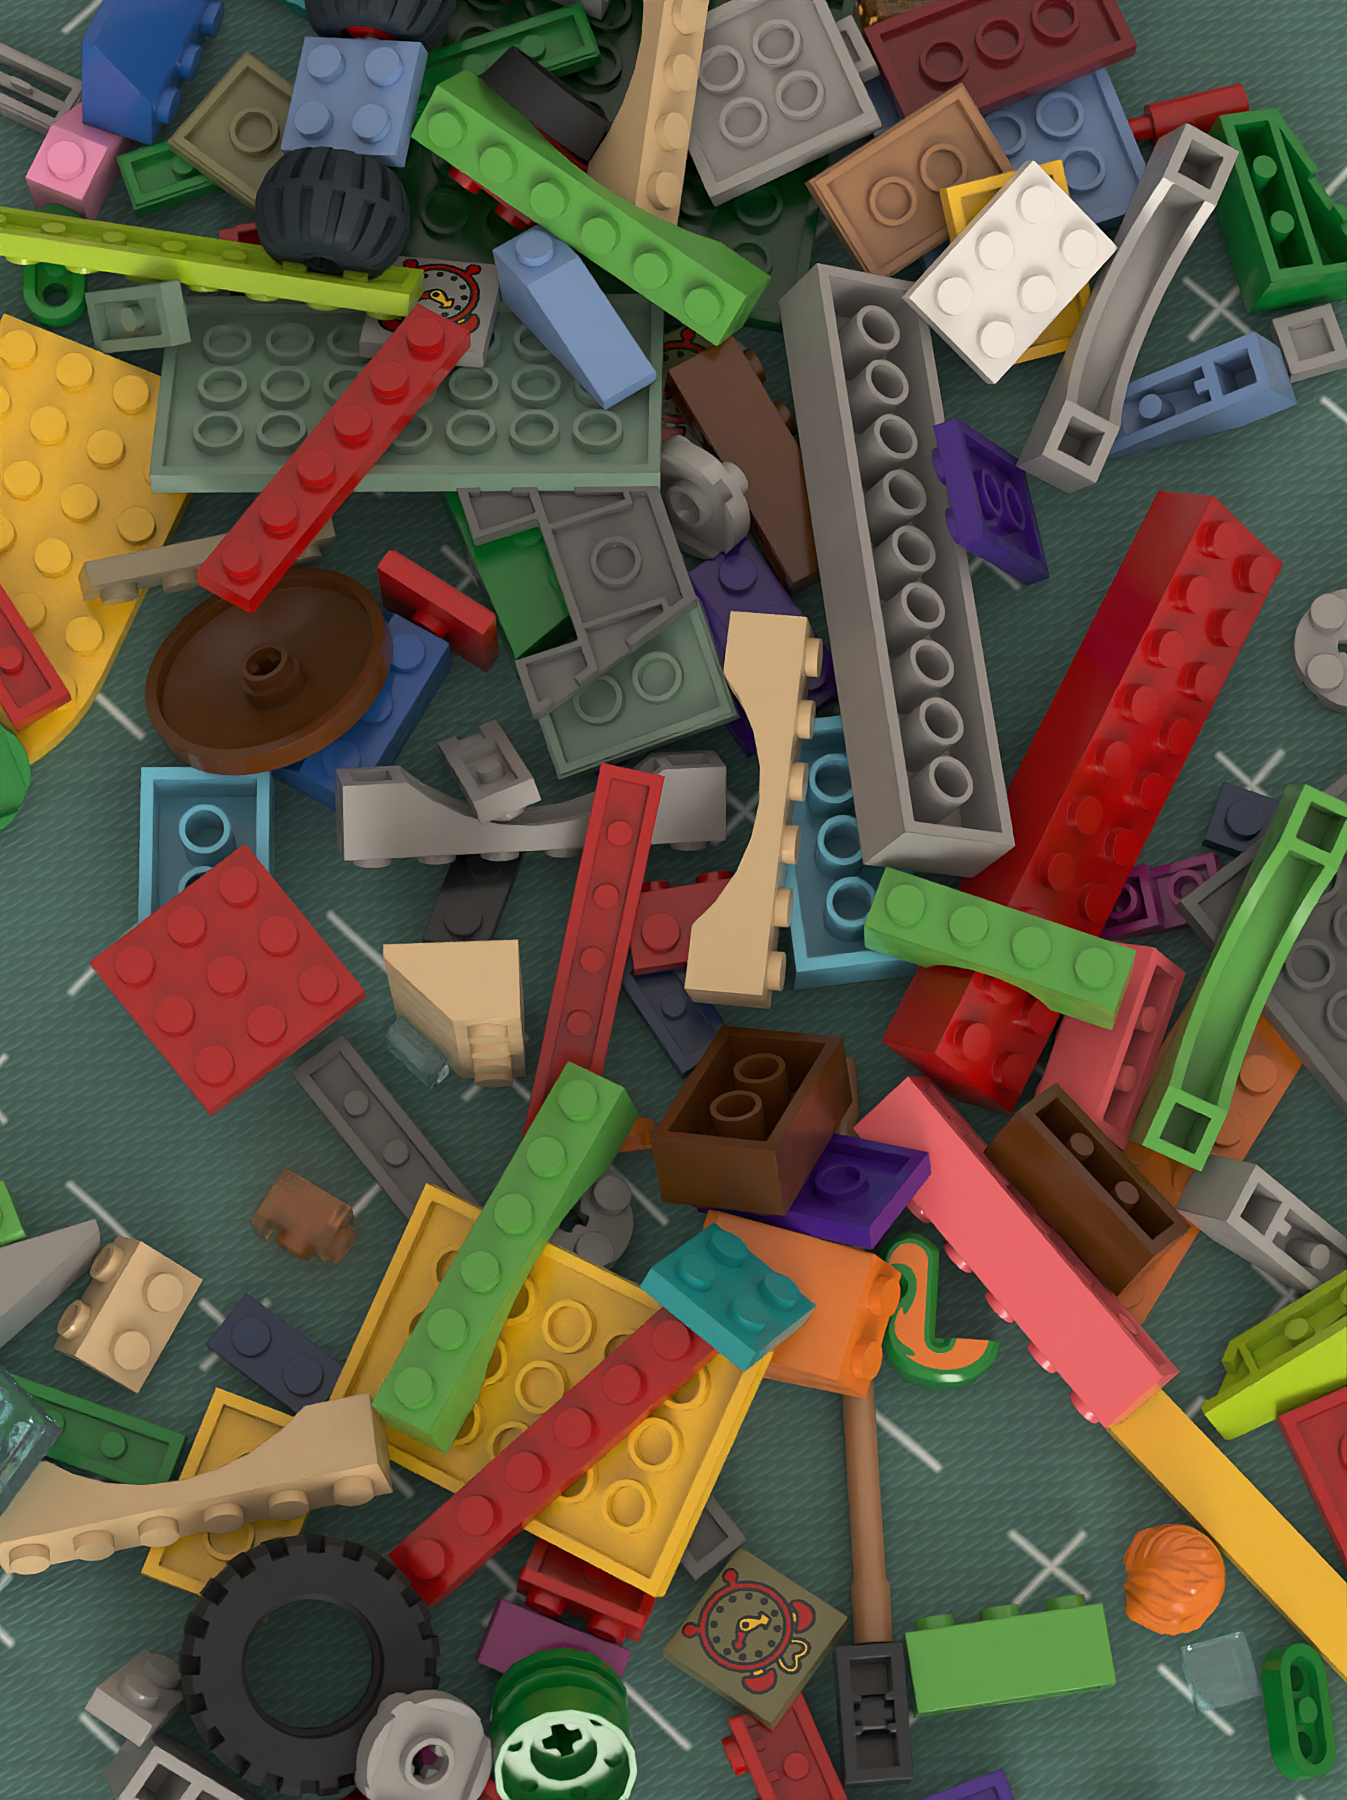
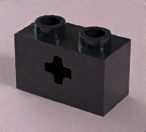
[832,1642,914,1789]

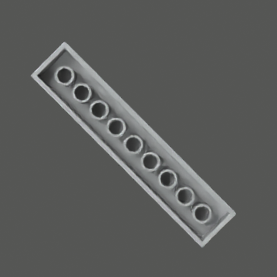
[779,263,1015,878]

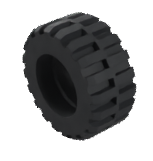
[179,1534,441,1797]

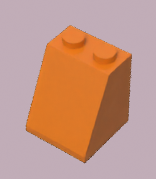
[702,1209,902,1399]

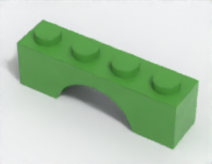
[864,866,1136,1031]

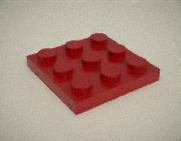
[89,843,366,1117]

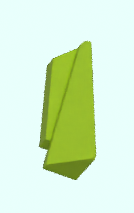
[1201,1269,1347,1440]

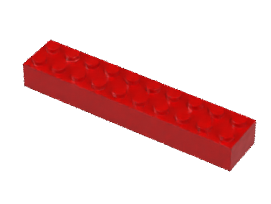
[881,491,1283,1114]

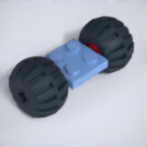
[255,0,456,279]

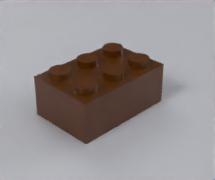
[650,1025,853,1216]

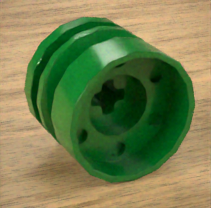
[489,1647,637,1800]

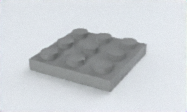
[688,0,883,207]

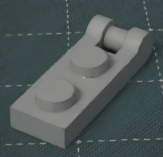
[437,719,541,824]

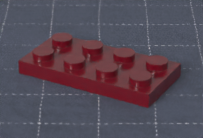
[862,0,1137,120]

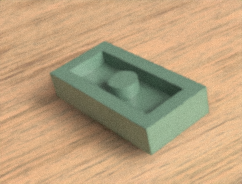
[84,280,191,353]

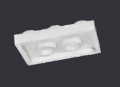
[902,160,1118,384]

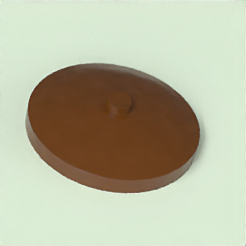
[145,567,393,775]

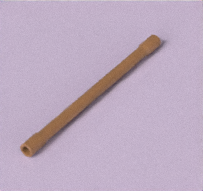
[832,1057,894,1645]

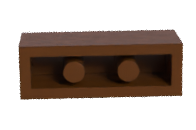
[983,1082,1191,1297]

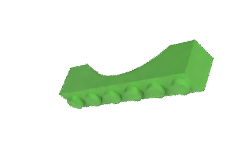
[410,69,771,346]
[1128,784,1347,1171]
[371,1061,639,1455]

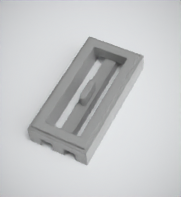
[0,42,82,136]

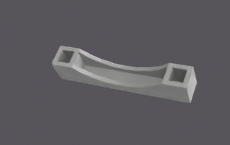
[1016,123,1239,494]
[335,750,726,868]

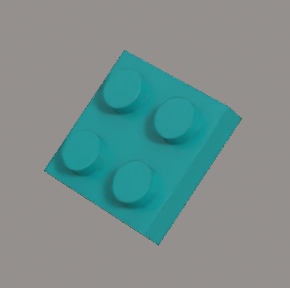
[640,1223,817,1372]

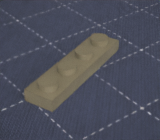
[78,518,336,605]

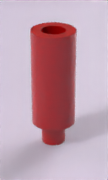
[1127,83,1250,148]

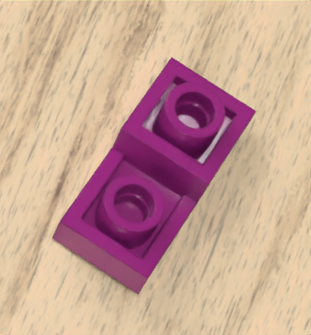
[1099,852,1222,941]
[474,1597,632,1679]

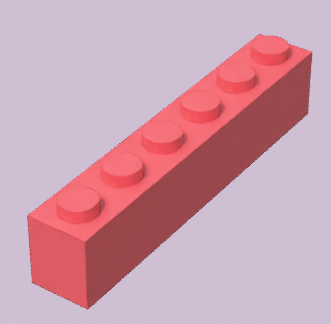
[853,1075,1180,1428]

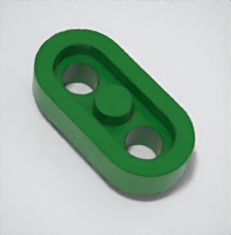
[23,204,88,328]
[1261,1643,1336,1781]

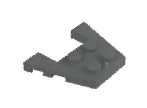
[456,486,697,720]

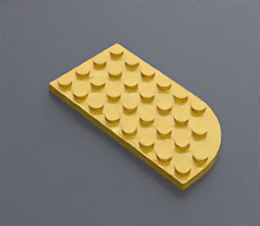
[0,314,194,765]

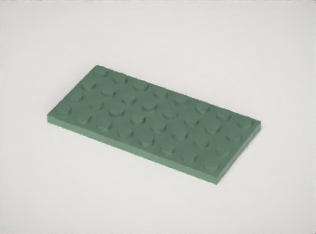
[149,294,665,493]

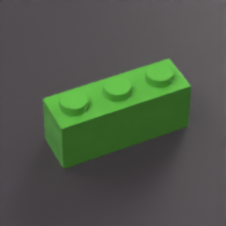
[901,1594,1117,1718]

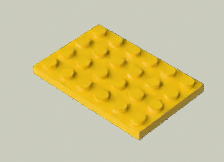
[329,1183,774,1597]

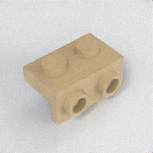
[54,1236,203,1394]

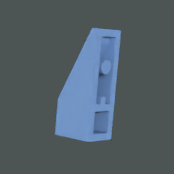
[492,224,657,410]
[1107,331,1297,460]

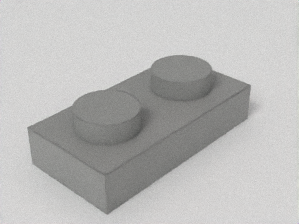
[84,1649,186,1747]

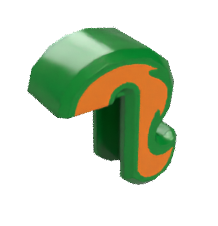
[879,1233,1001,1390]

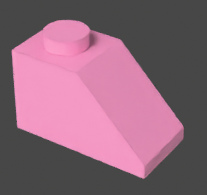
[25,101,134,220]

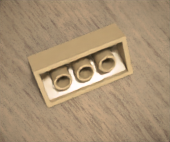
[383,940,526,1088]

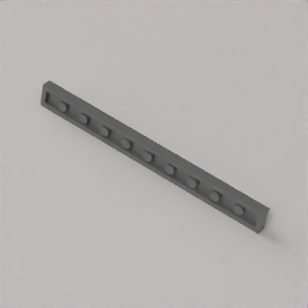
[291,1034,747,1583]

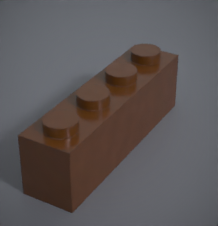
[665,335,821,597]

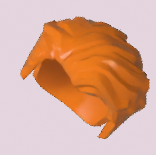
[1123,1523,1227,1636]

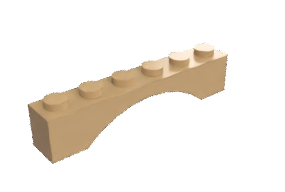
[587,0,709,226]
[684,611,823,1009]
[0,1392,393,1574]

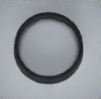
[480,45,610,161]

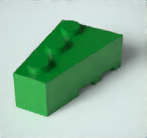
[1207,108,1347,315]
[441,491,575,680]

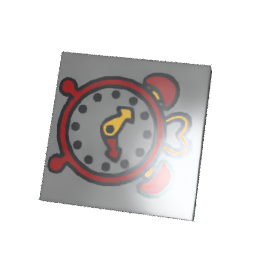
[359,256,501,368]

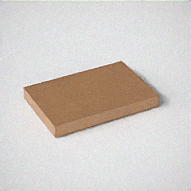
[805,82,1014,277]

